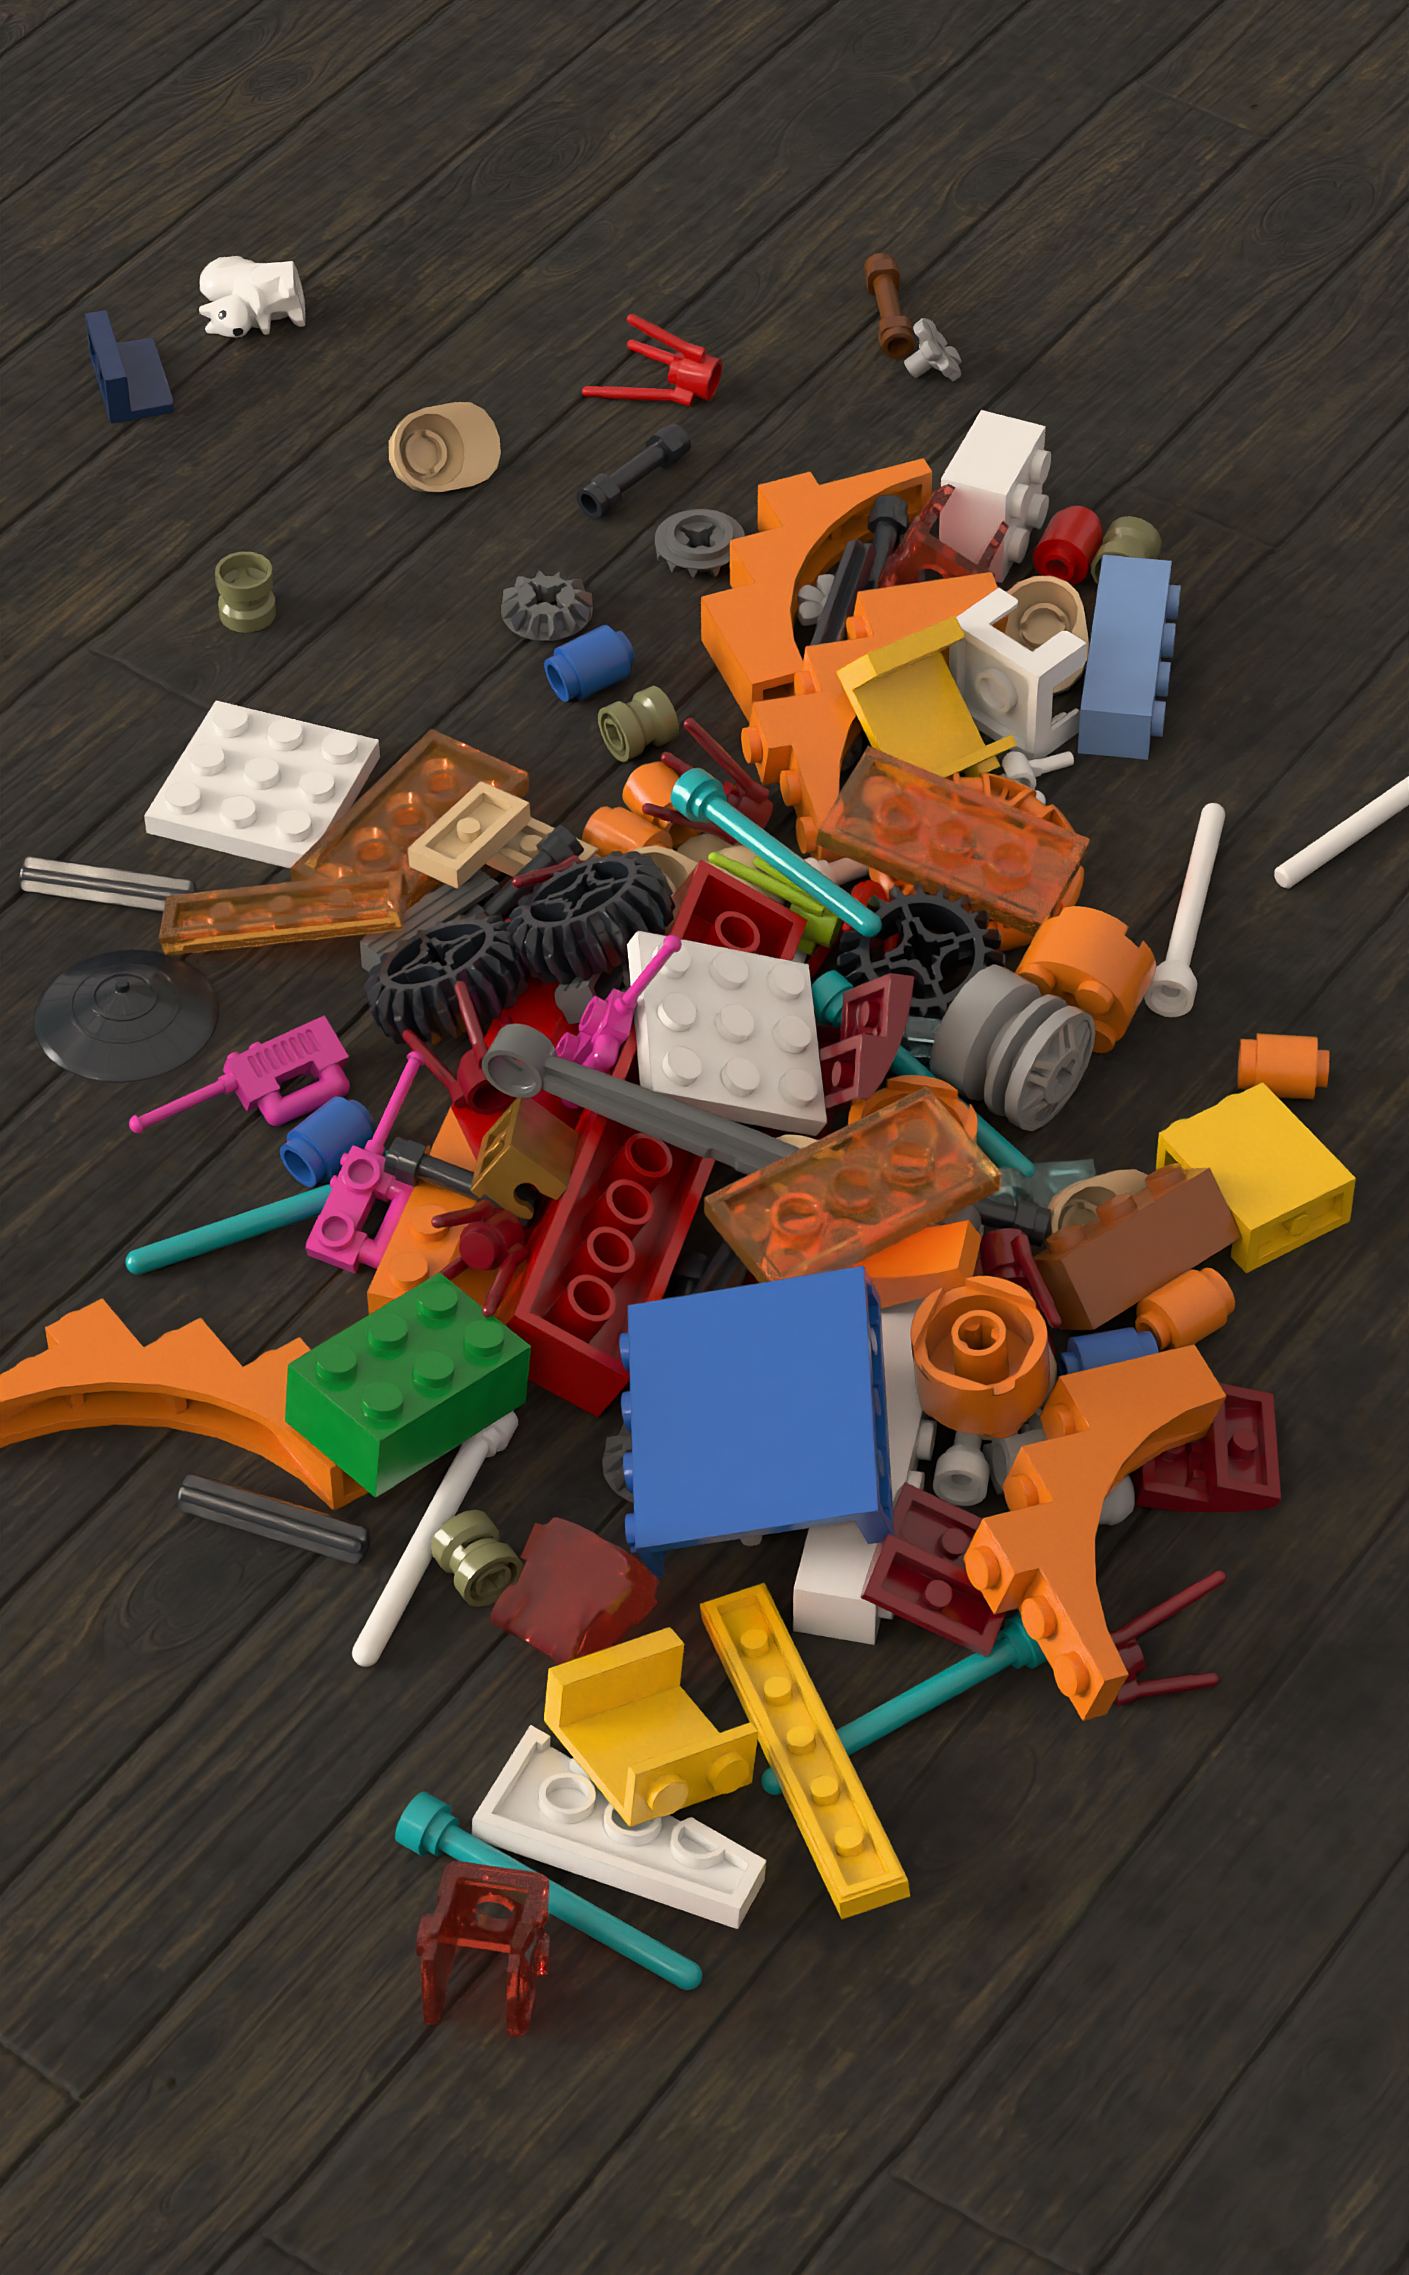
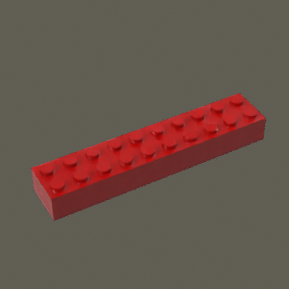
[497,859,808,1418]

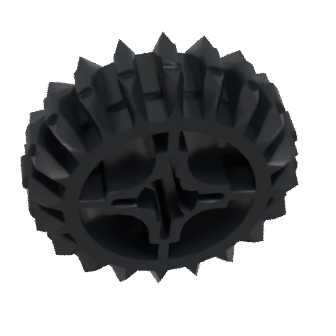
[507,851,676,985]
[837,880,1005,1048]
[364,913,531,1045]

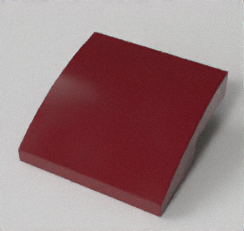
[819,973,914,1114]
[1133,1383,1281,1512]
[860,1482,1007,1657]

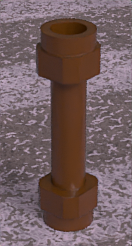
[864,253,915,359]

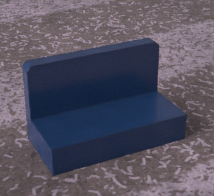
[85,310,174,424]

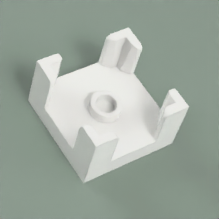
[949,588,1087,761]

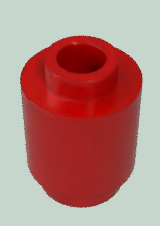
[1033,506,1103,586]

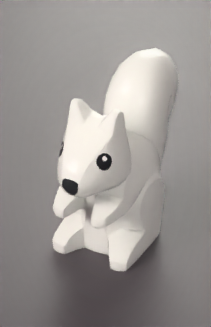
[199,256,305,338]

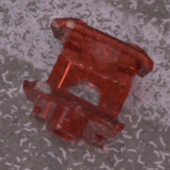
[877,484,1009,588]
[490,1517,659,1665]
[416,1861,550,2037]

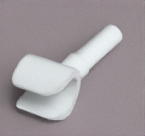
[1000,751,1074,790]

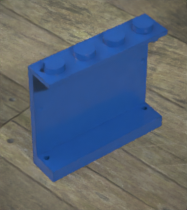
[619,1266,895,1578]

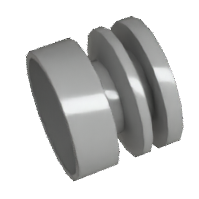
[930,965,1096,1131]

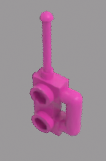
[555,935,682,1109]
[129,1015,350,1133]
[305,1051,425,1274]

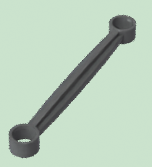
[482,1024,981,1232]

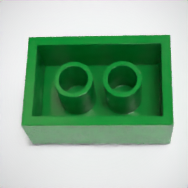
[285,1272,531,1498]

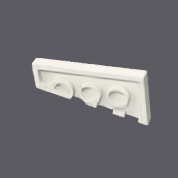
[472,1725,766,1929]

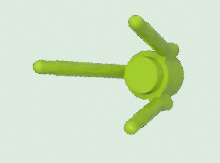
[708,852,843,956]

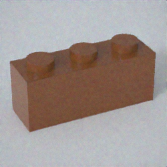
[1033,1163,1242,1330]

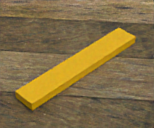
[700,1583,910,1919]

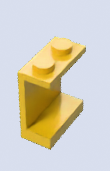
[836,616,1017,801]
[1156,1082,1356,1273]
[544,1627,758,1827]

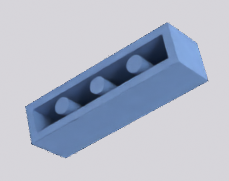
[1078,555,1181,760]

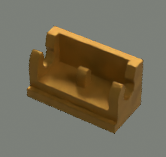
[470,1097,578,1219]

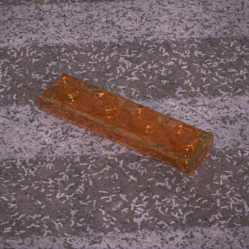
[159,870,409,955]

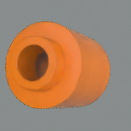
[623,762,701,849]
[582,806,673,857]
[1237,1033,1329,1100]
[1135,1268,1235,1352]

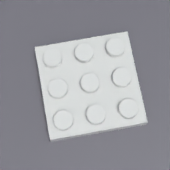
[144,701,380,874]
[627,931,827,1136]

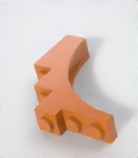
[701,458,932,723]
[741,572,1009,863]
[0,1298,368,1511]
[963,1344,1226,1721]

